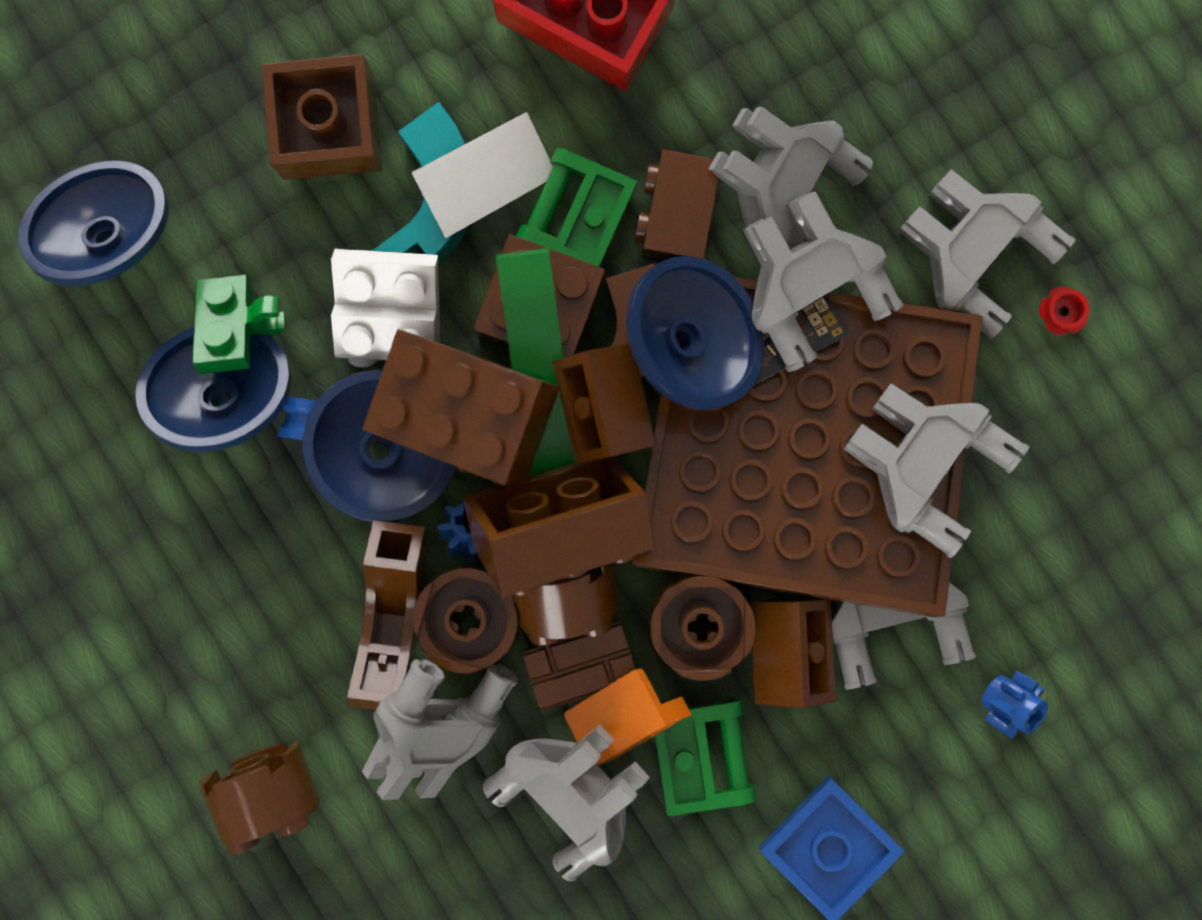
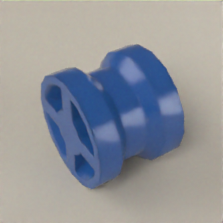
[276,396,317,441]

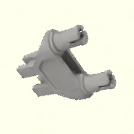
[708,107,873,249]
[899,169,1076,340]
[743,191,904,372]
[844,384,1029,558]
[832,583,976,690]
[362,659,518,800]
[483,724,650,881]

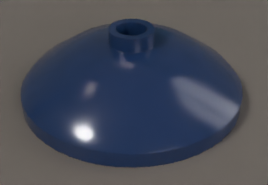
[18,161,169,286]
[626,256,764,410]
[135,327,291,452]
[303,370,455,522]

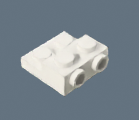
[331,249,441,367]

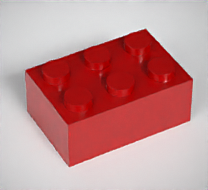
[493,0,675,92]

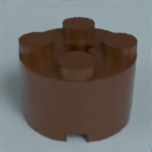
[513,563,619,645]
[413,566,520,673]
[649,574,756,681]
[199,741,321,855]

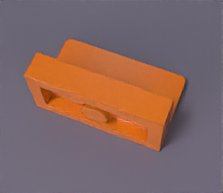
[564,668,692,766]

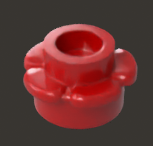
[1039,287,1090,336]

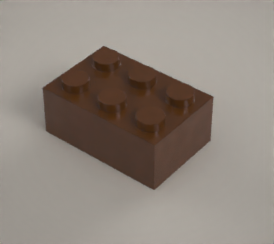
[362,329,560,486]
[463,456,655,597]

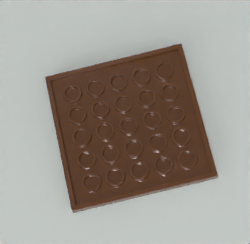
[632,277,982,618]

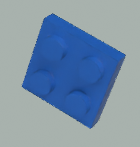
[758,775,905,920]

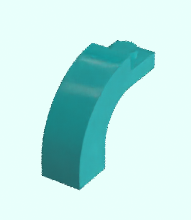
[372,102,468,265]

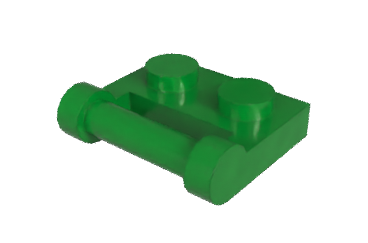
[517,148,638,267]
[655,699,757,817]

